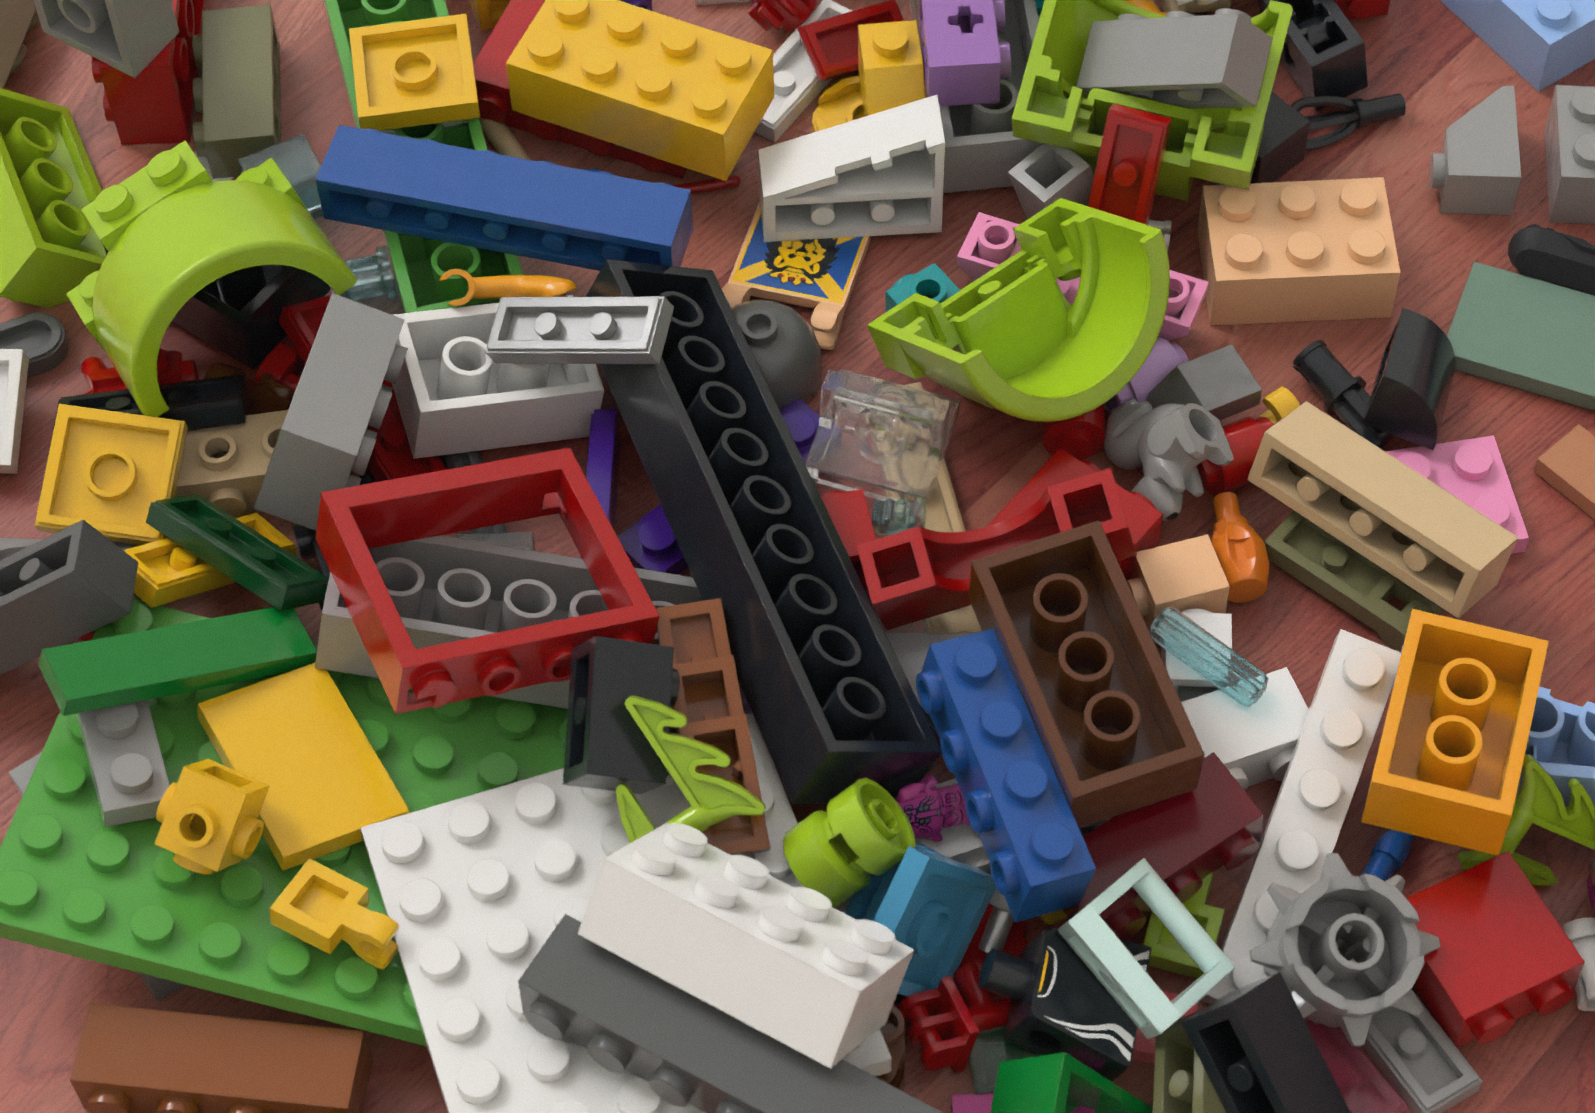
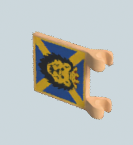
[722,202,872,350]

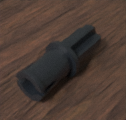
[1293,340,1394,449]

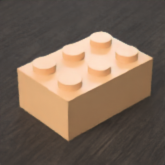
[1197,177,1400,326]

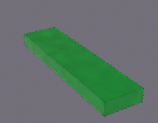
[38,607,317,716]

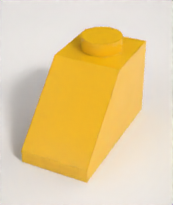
[858,20,925,117]

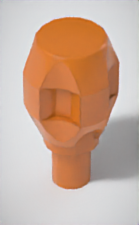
[1211,492,1269,603]

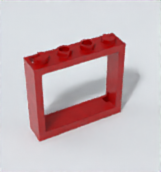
[315,448,659,714]

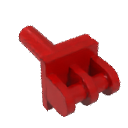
[897,964,1011,1074]

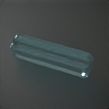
[1150,607,1269,707]

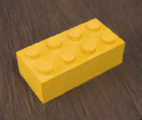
[506,0,774,181]

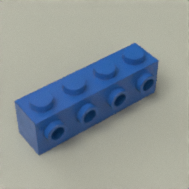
[916,628,1096,923]

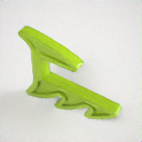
[615,695,766,843]
[1457,754,1595,886]

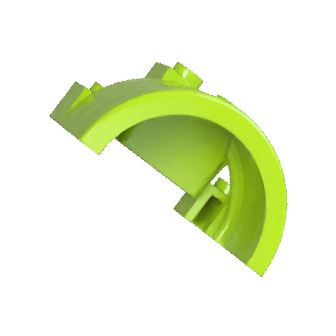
[1012,0,1293,201]
[66,140,358,417]
[867,198,1170,422]

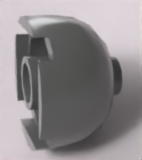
[731,300,822,412]

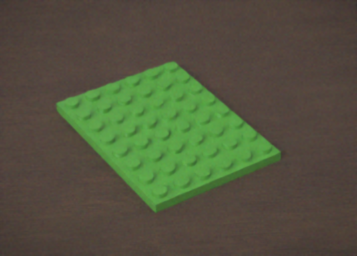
[0,599,568,1047]

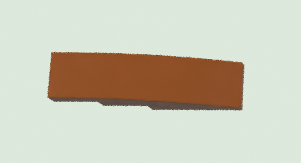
[656,598,770,855]

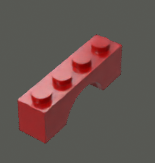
[856,468,1137,631]

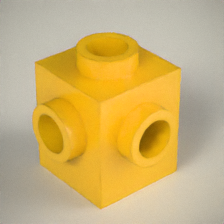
[154,759,270,875]

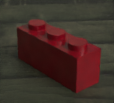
[1062,752,1263,941]

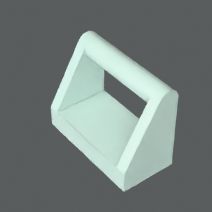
[1057,858,1235,1039]

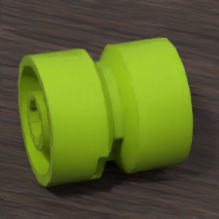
[783,778,916,907]

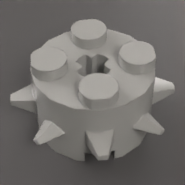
[1249,853,1440,1047]

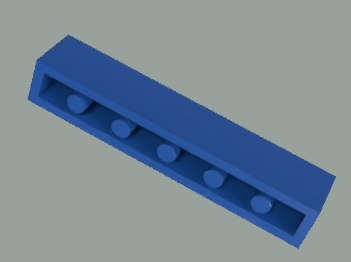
[315,125,694,271]

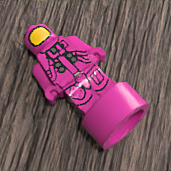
[895,775,970,842]

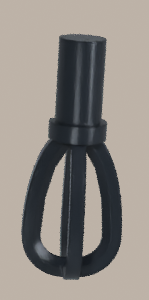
[1291,93,1406,149]

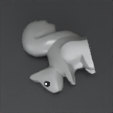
[1104,399,1234,521]

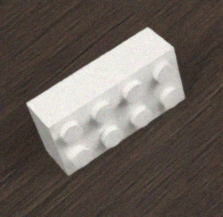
[578,822,914,1069]

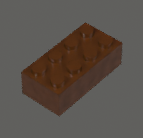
[969,520,1205,828]

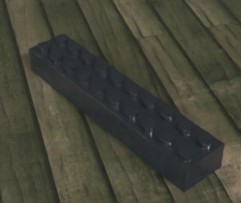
[586,259,942,804]

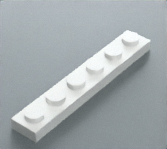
[1202,629,1401,1004]

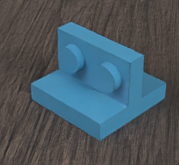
[844,840,996,996]

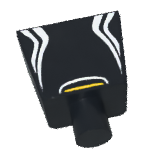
[978,927,1152,1082]

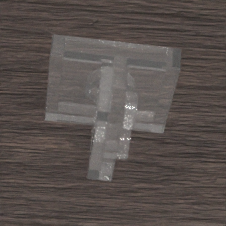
[805,369,960,512]

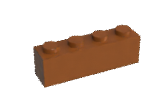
[70,1003,373,1113]

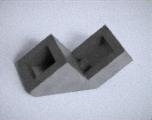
[1140,344,1262,474]

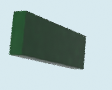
[146,494,329,611]

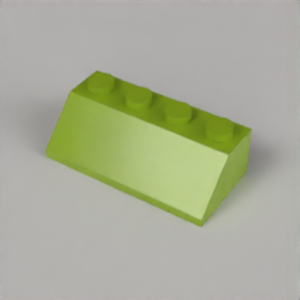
[0,88,106,308]

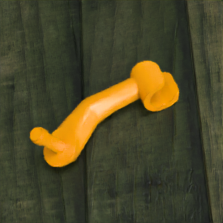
[439,268,578,307]

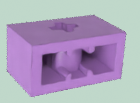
[919,0,1011,106]

